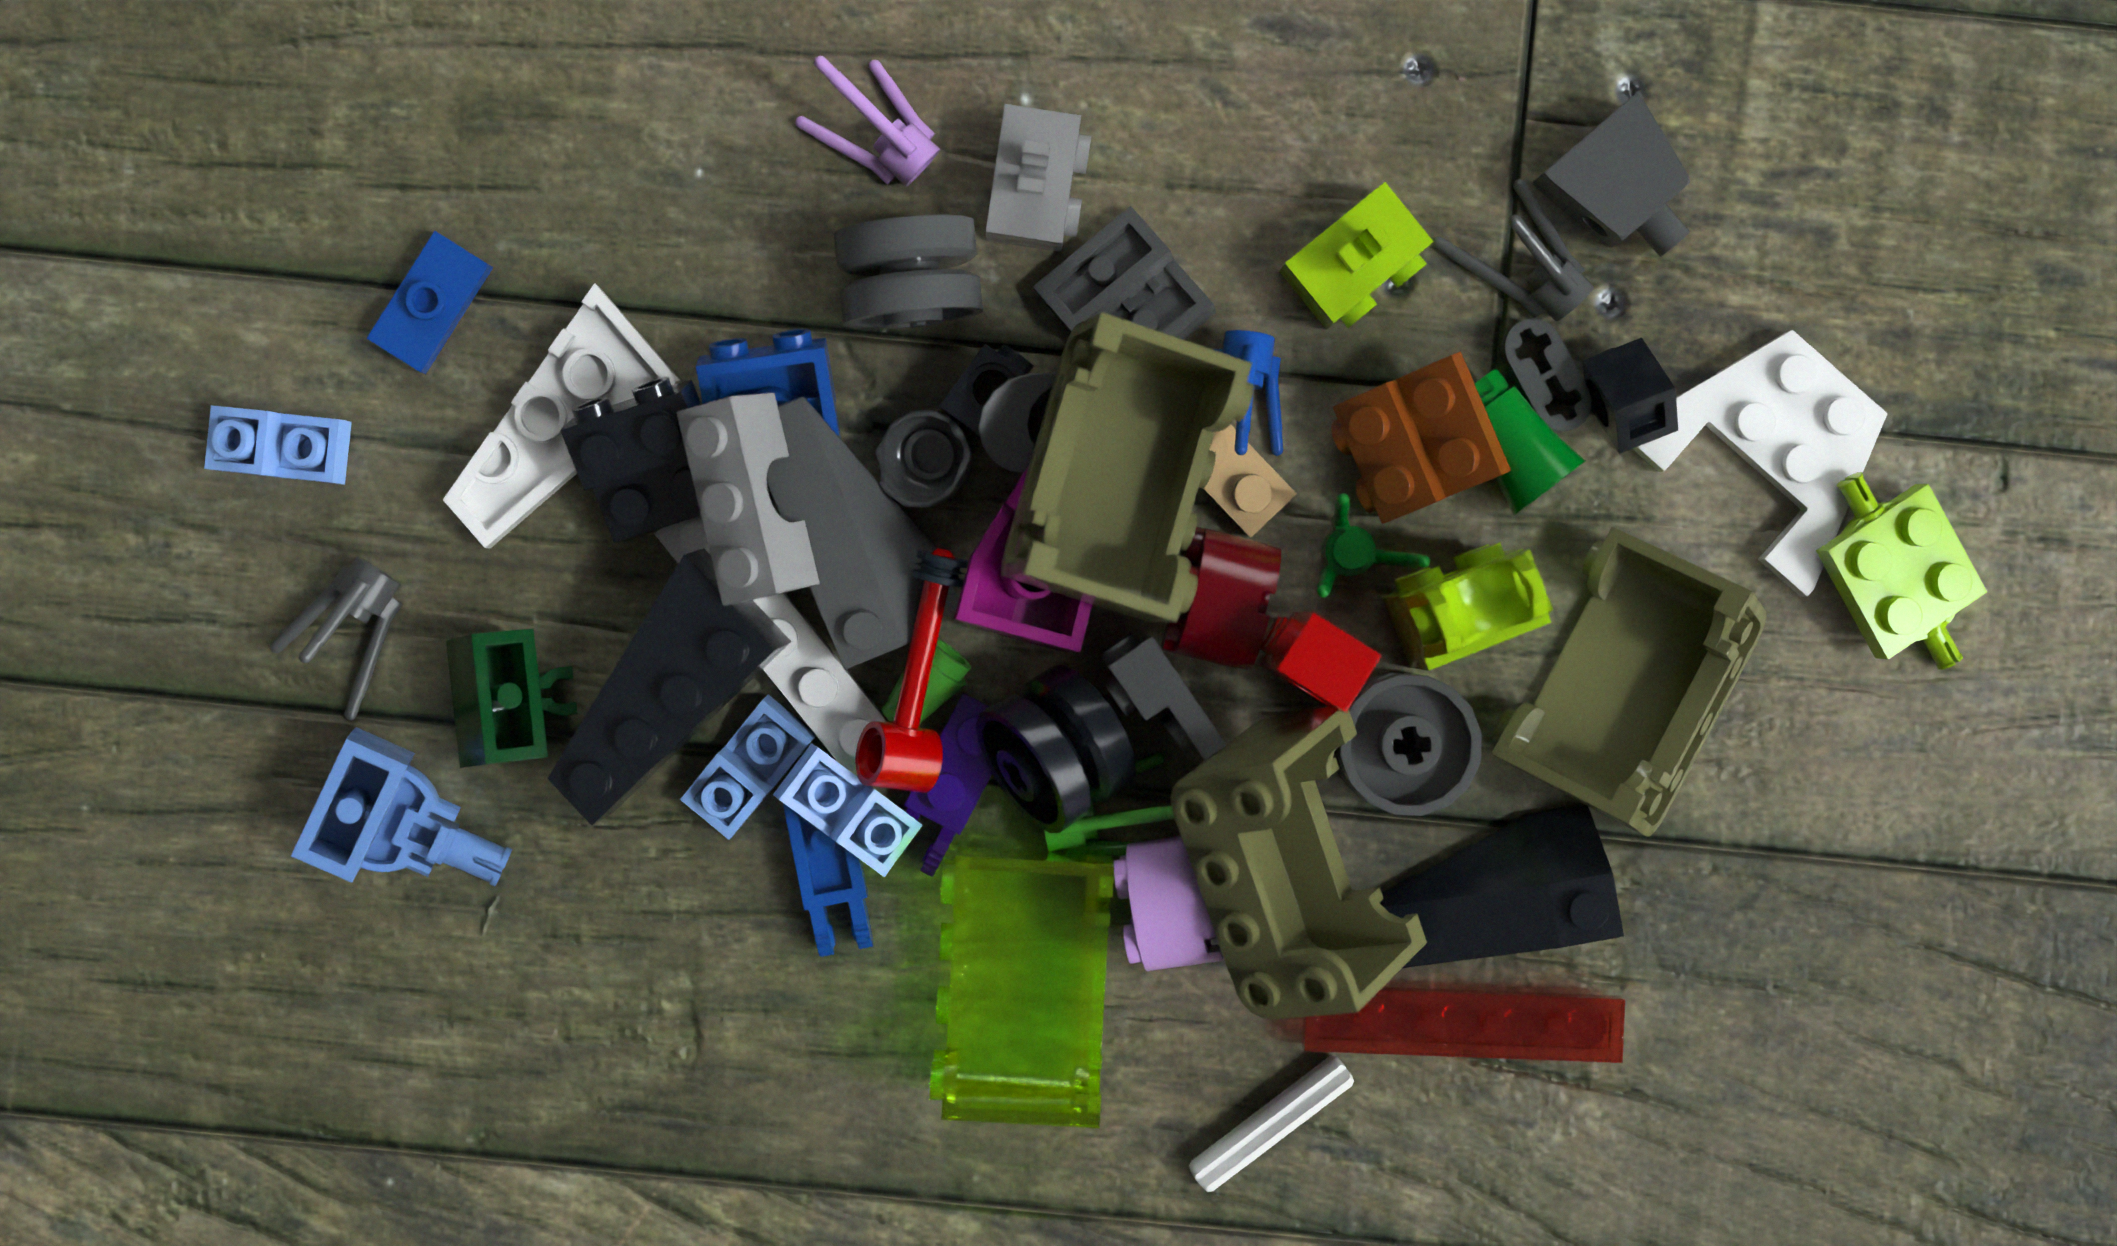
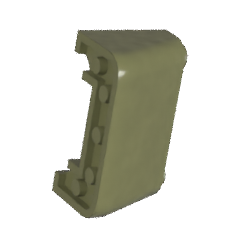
[1491,527,1767,837]

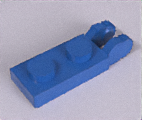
[783,803,874,957]

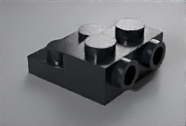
[560,377,701,543]

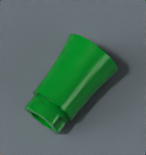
[1475,369,1586,516]

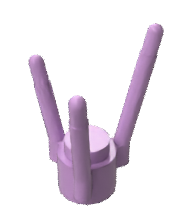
[795,56,941,187]

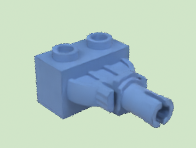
[291,727,512,886]

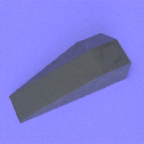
[767,395,959,670]

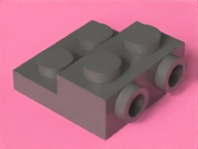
[1098,632,1227,760]

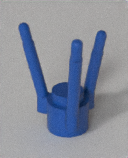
[1212,330,1283,456]

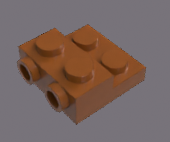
[1331,351,1511,524]

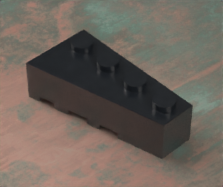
[547,548,792,826]

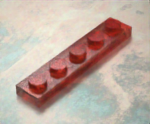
[1302,987,1625,1063]

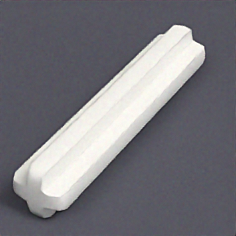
[1189,1055,1354,1192]

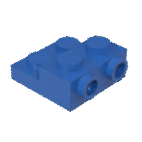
[696,329,841,484]

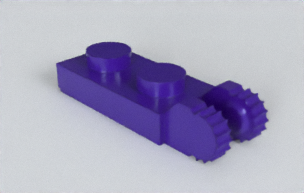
[903,692,992,877]

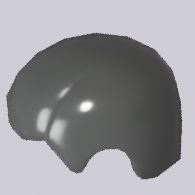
[875,410,973,508]

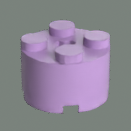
[1113,836,1224,971]

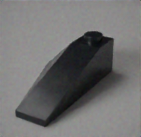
[1380,804,1624,968]

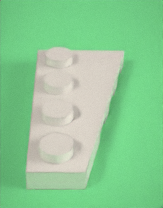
[443,283,682,549]

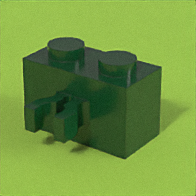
[446,628,578,768]

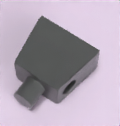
[1532,93,1690,257]

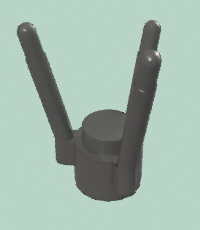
[1432,179,1594,322]
[270,556,403,720]

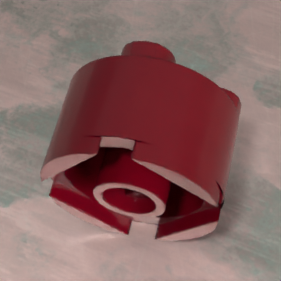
[1161,527,1281,670]

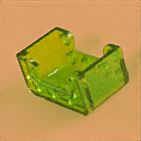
[930,847,1114,1128]

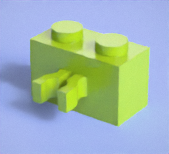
[1279,182,1434,330]

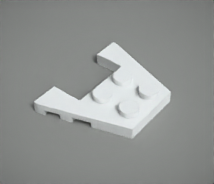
[1633,330,1887,597]

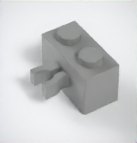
[986,104,1091,252]

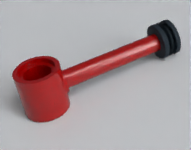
[855,548,968,793]

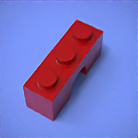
[1260,612,1382,713]

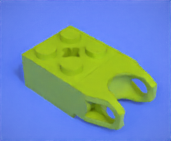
[1382,542,1553,671]

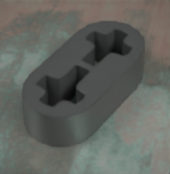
[1499,318,1592,433]

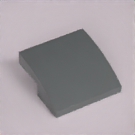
[1033,206,1216,340]

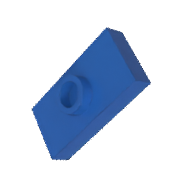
[367,231,493,374]

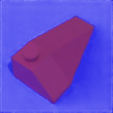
[954,465,1092,652]

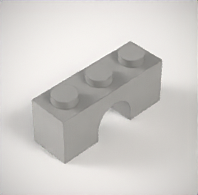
[677,393,820,606]

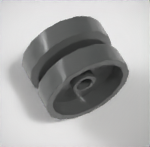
[834,215,983,329]
[1333,672,1482,816]

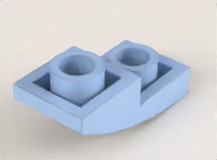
[204,405,352,485]
[680,694,816,840]
[773,743,922,877]

